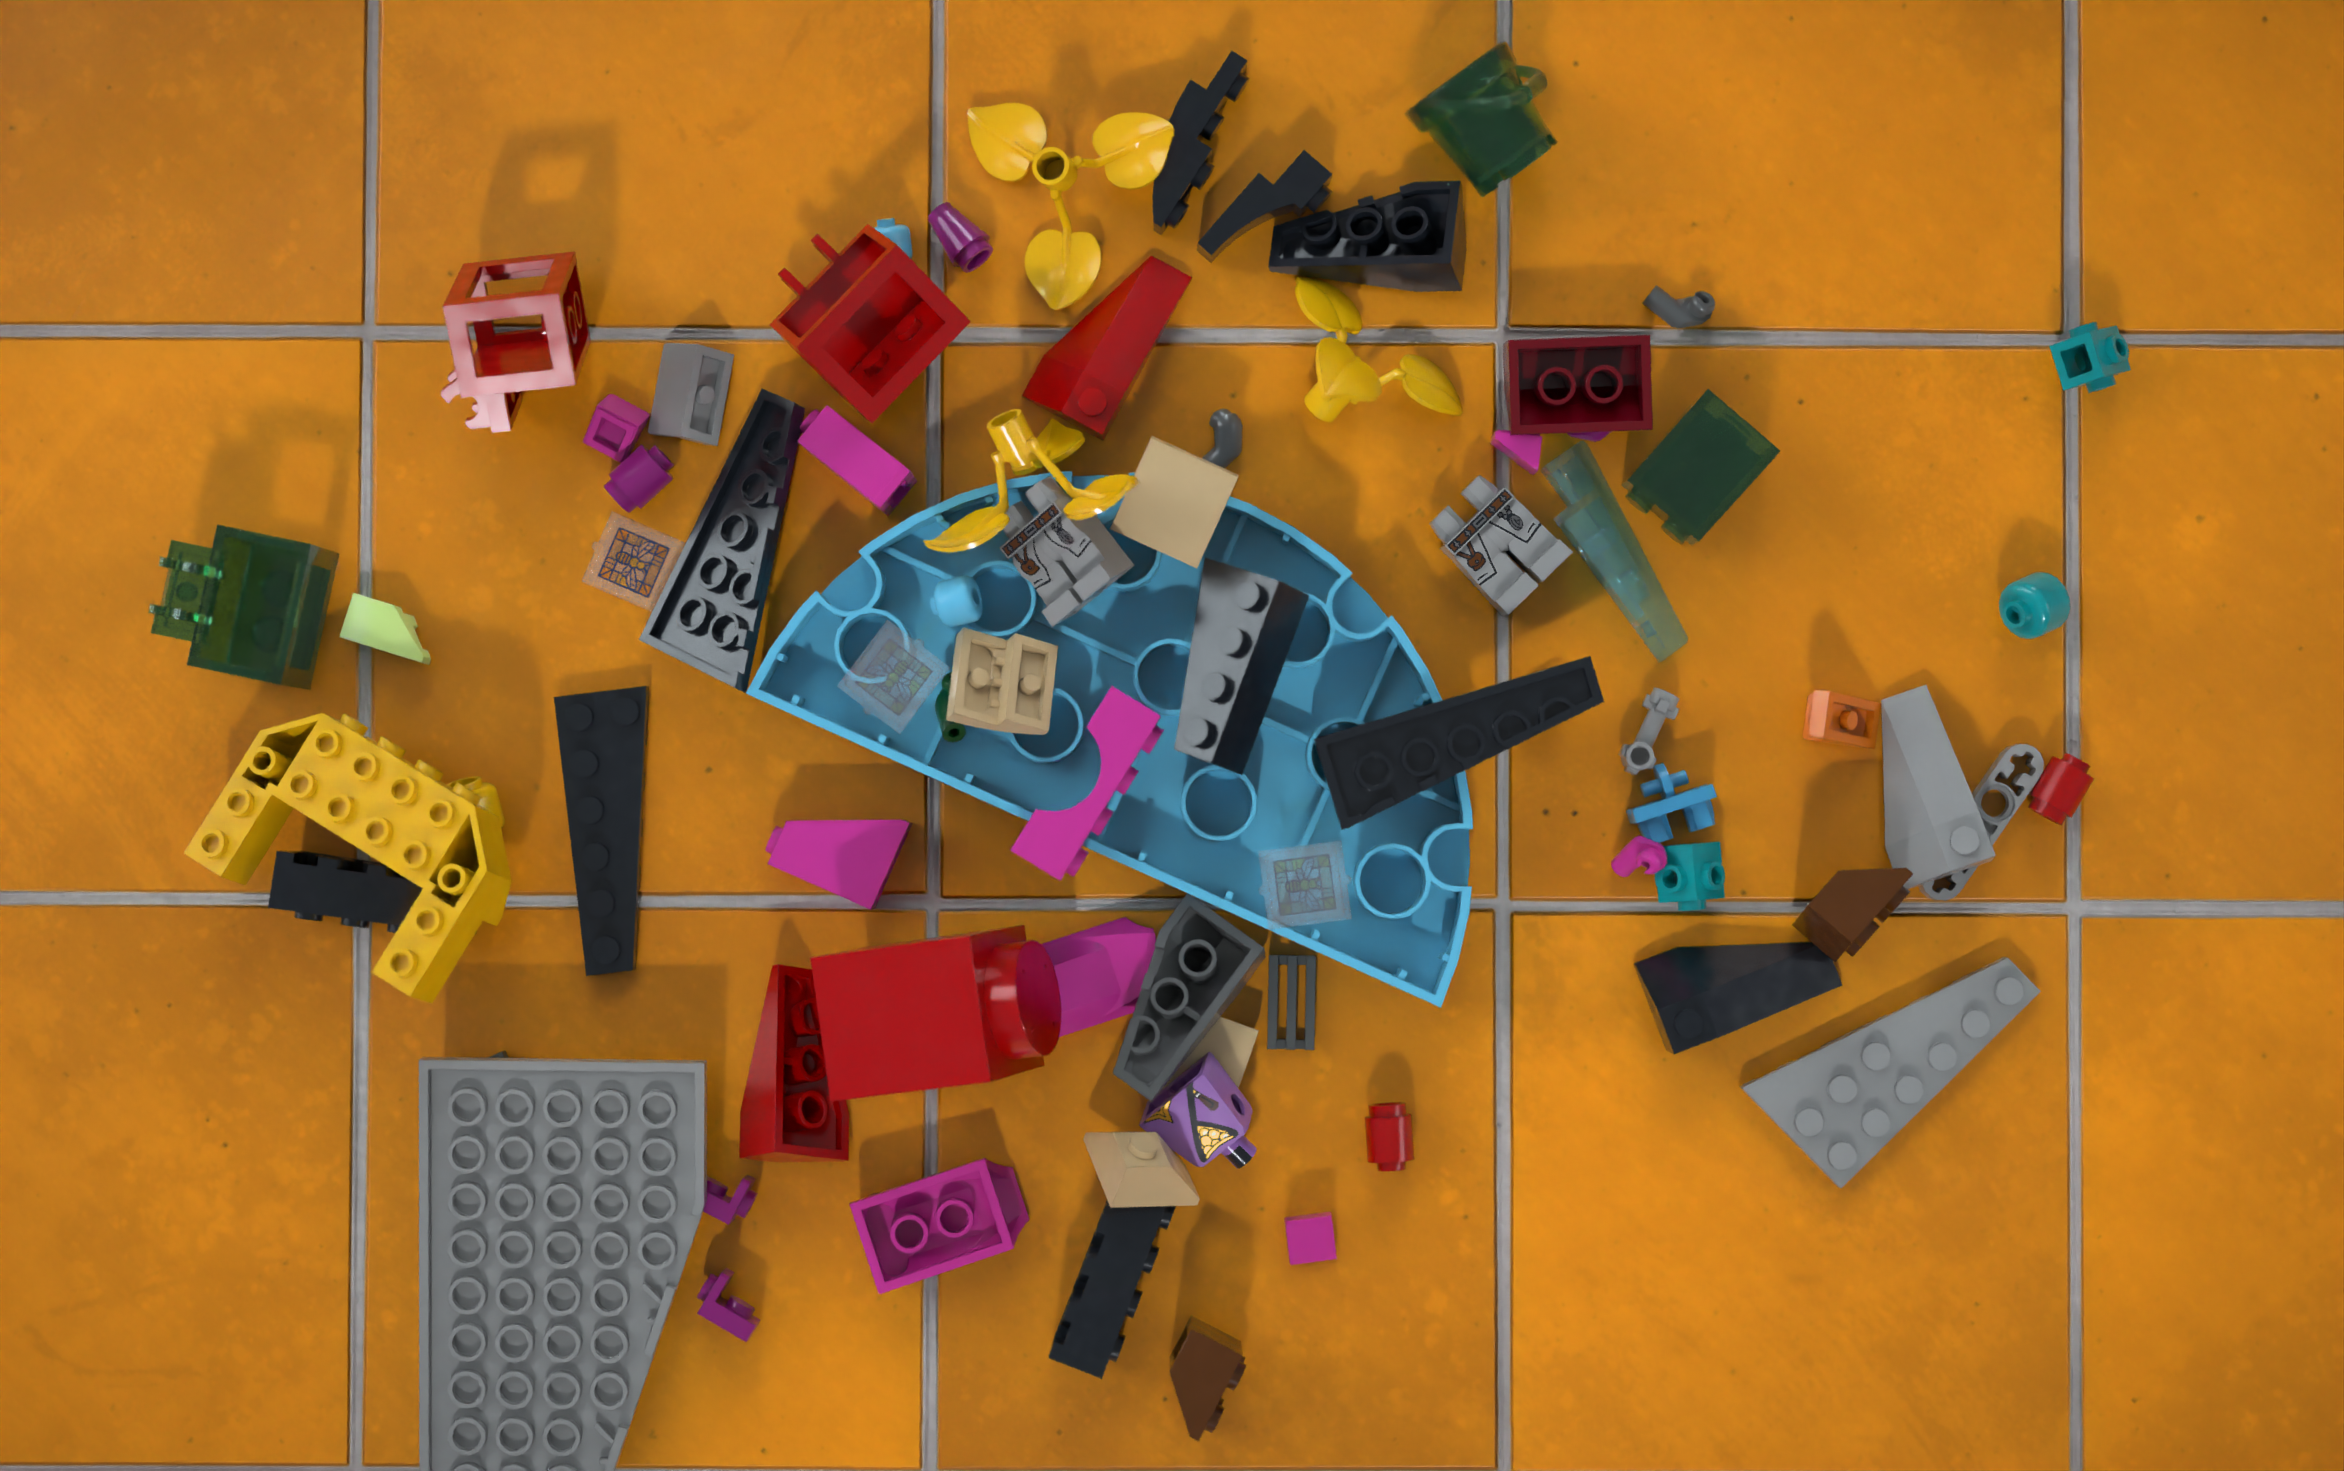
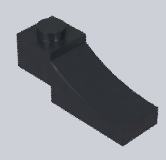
[1197,150,1332,263]

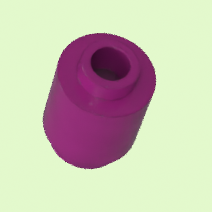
[604,444,674,513]

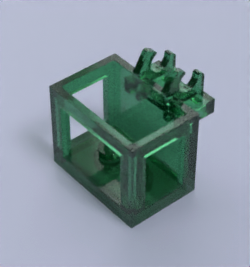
[148,524,339,690]

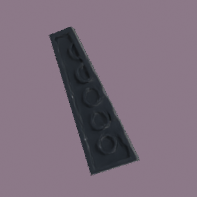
[1314,656,1604,830]
[554,686,649,976]

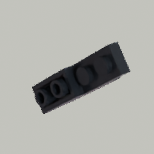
[1152,51,1250,236]

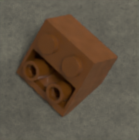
[1792,868,1913,962]
[1169,1316,1246,1441]

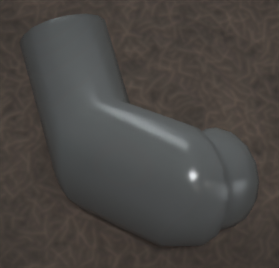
[1202,409,1243,469]

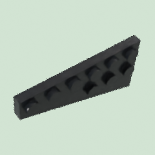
[639,389,805,693]

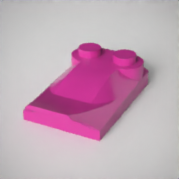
[1041,917,1157,1037]
[849,1158,1030,1294]

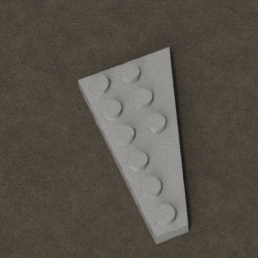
[1739,957,2041,1188]

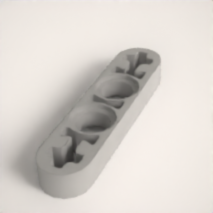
[1918,744,2044,901]

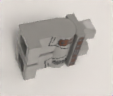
[1429,475,1573,617]
[1000,476,1135,627]

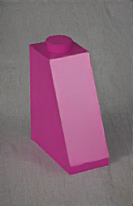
[797,405,917,516]
[765,820,913,910]

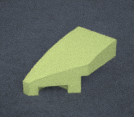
[339,593,431,665]

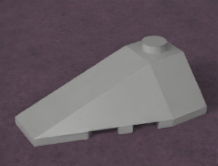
[1881,685,1996,889]

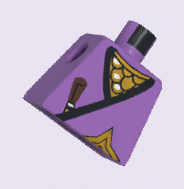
[1139,1052,1257,1169]

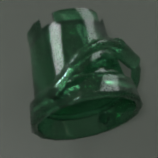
[1405,41,1558,197]

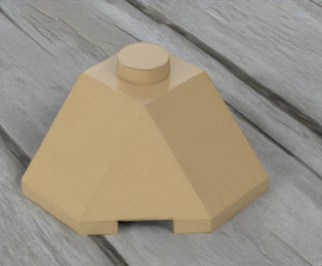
[1083,1132,1200,1208]

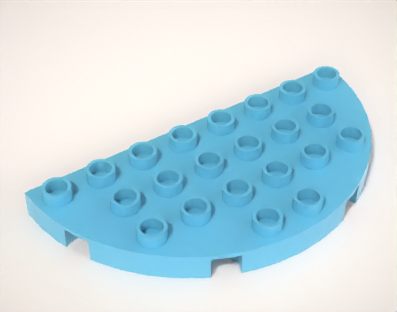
[746,471,1473,1008]

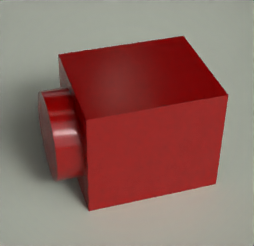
[810,925,1061,1102]

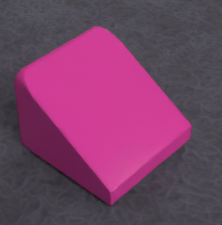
[583,394,650,463]
[1490,429,1542,475]
[1284,1212,1337,1265]

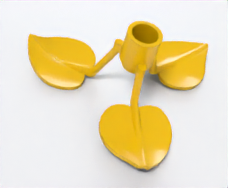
[968,103,1175,310]
[1295,277,1463,422]
[923,409,1140,552]

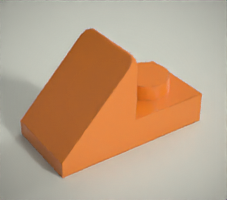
[1803,690,1881,749]

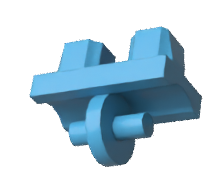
[1626,763,1717,843]

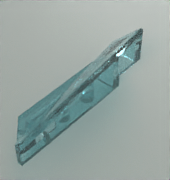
[1540,441,1688,663]

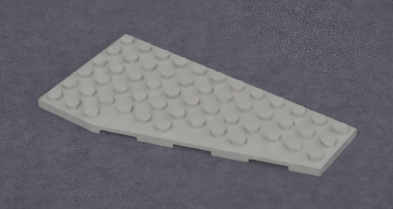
[419,1057,707,1471]

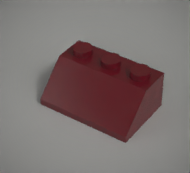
[1503,335,1653,435]

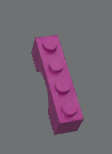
[1011,686,1164,881]

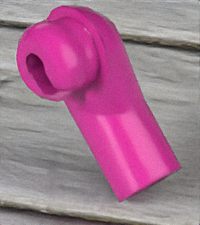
[1611,836,1668,877]

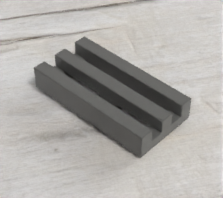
[1267,955,1316,1050]

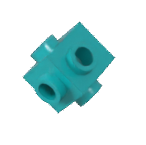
[2049,322,2131,393]
[1655,842,1725,911]

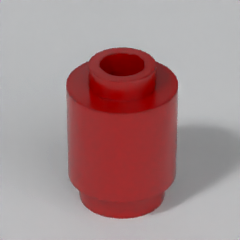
[2028,753,2094,826]
[1364,1102,1415,1172]

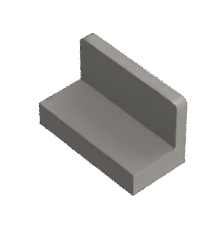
[648,343,734,446]

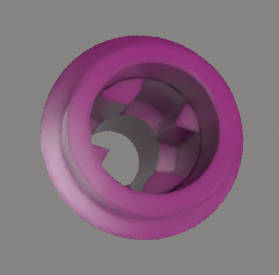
[928,202,993,273]

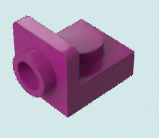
[703,1175,758,1225]
[697,1268,761,1342]

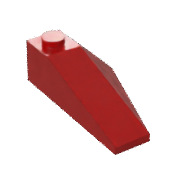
[1022,255,1192,441]
[739,964,849,1162]

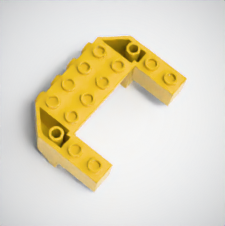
[184,713,512,1003]

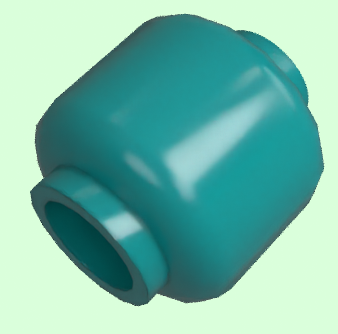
[1999,572,2071,639]

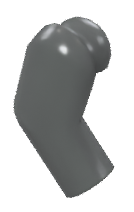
[1642,285,1715,329]

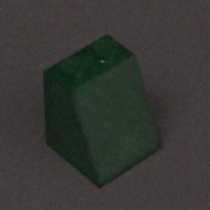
[1622,389,1780,545]

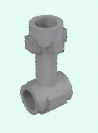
[1618,687,1679,775]

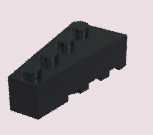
[268,850,477,934]
[1048,1200,1176,1379]

